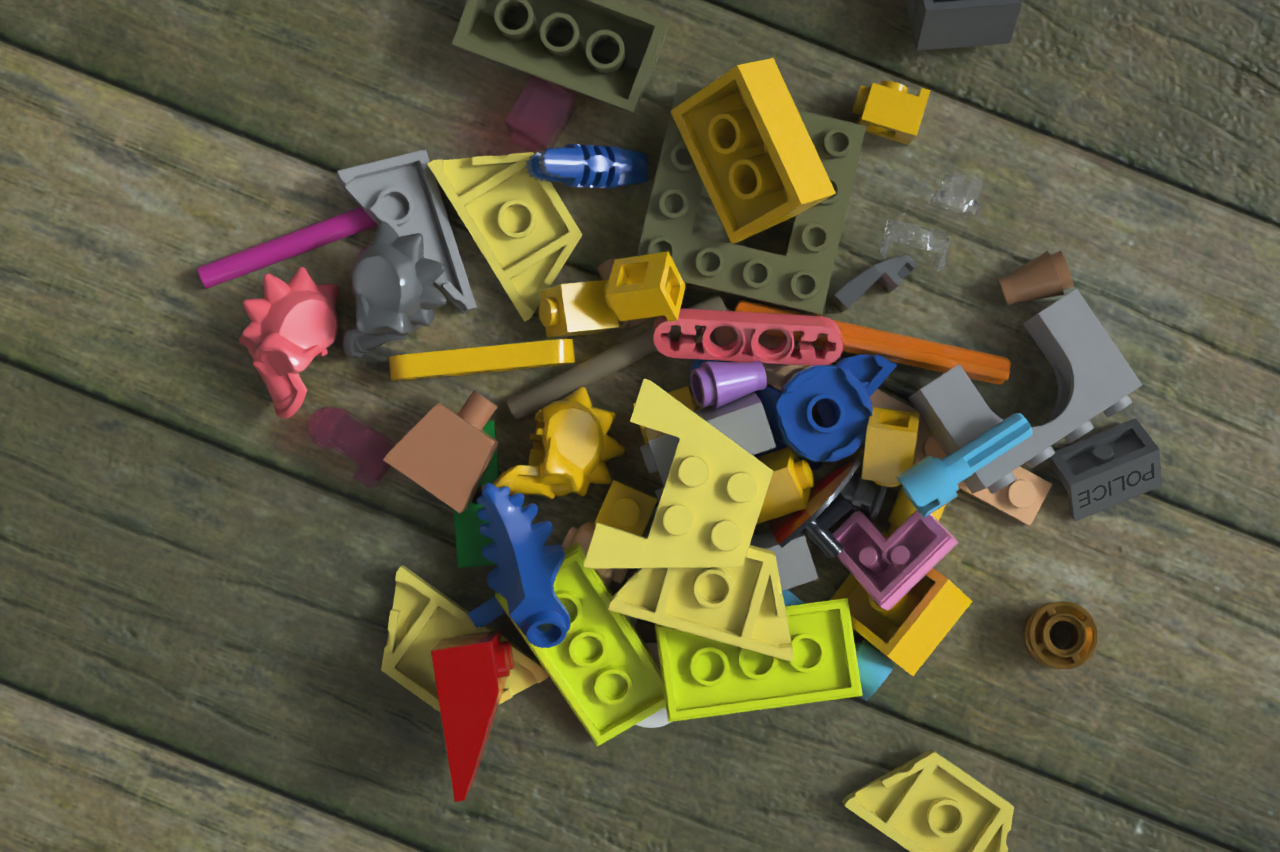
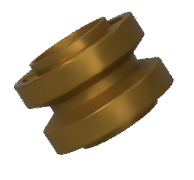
[1023,601,1098,669]

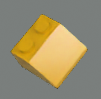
[830,532,973,676]

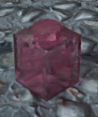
[505,76,577,154]

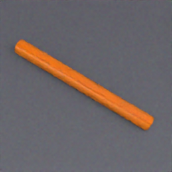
[734,300,1011,385]

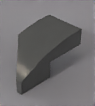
[829,255,917,313]

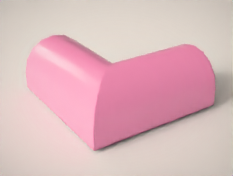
[832,510,958,610]

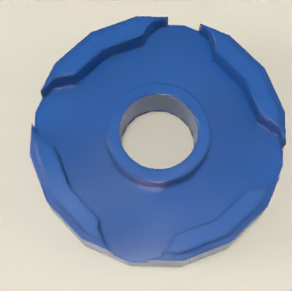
[775,365,872,462]

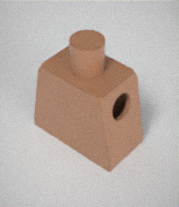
[383,390,499,513]

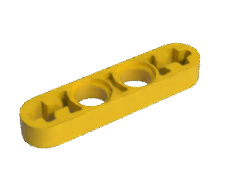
[388,339,575,381]

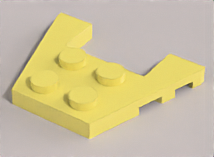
[583,379,773,569]

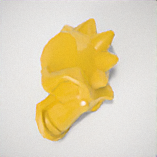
[492,386,625,499]

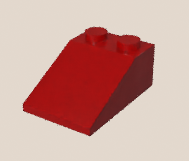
[431,630,514,802]

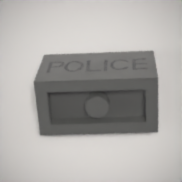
[1049,418,1162,521]

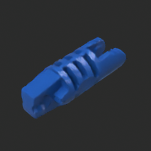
[525,144,648,189]

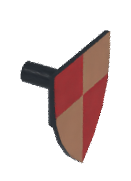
[767,459,861,560]

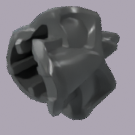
[343,221,446,358]

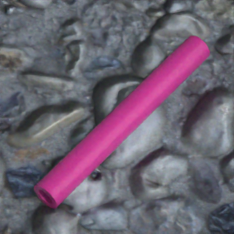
[198,207,378,289]

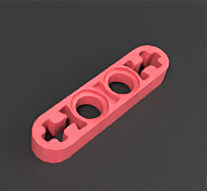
[653,308,843,366]

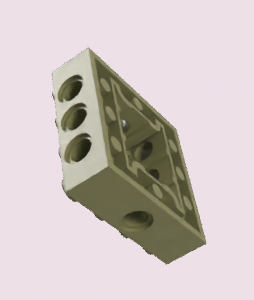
[637,82,867,316]

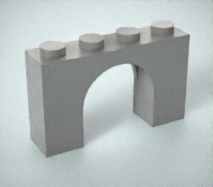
[908,289,1142,494]
[640,392,818,591]

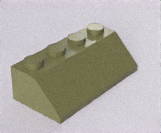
[451,0,668,114]

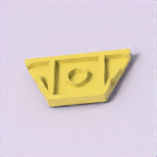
[427,152,583,322]
[608,545,794,662]
[381,565,549,712]
[842,749,1014,852]

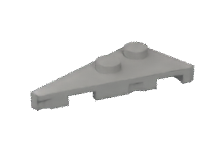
[336,149,477,314]

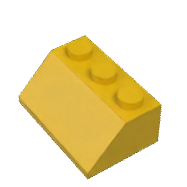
[670,58,836,244]

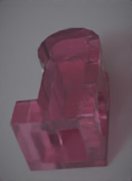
[309,407,396,488]

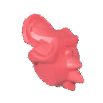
[238,267,339,419]

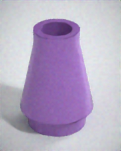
[690,360,767,410]

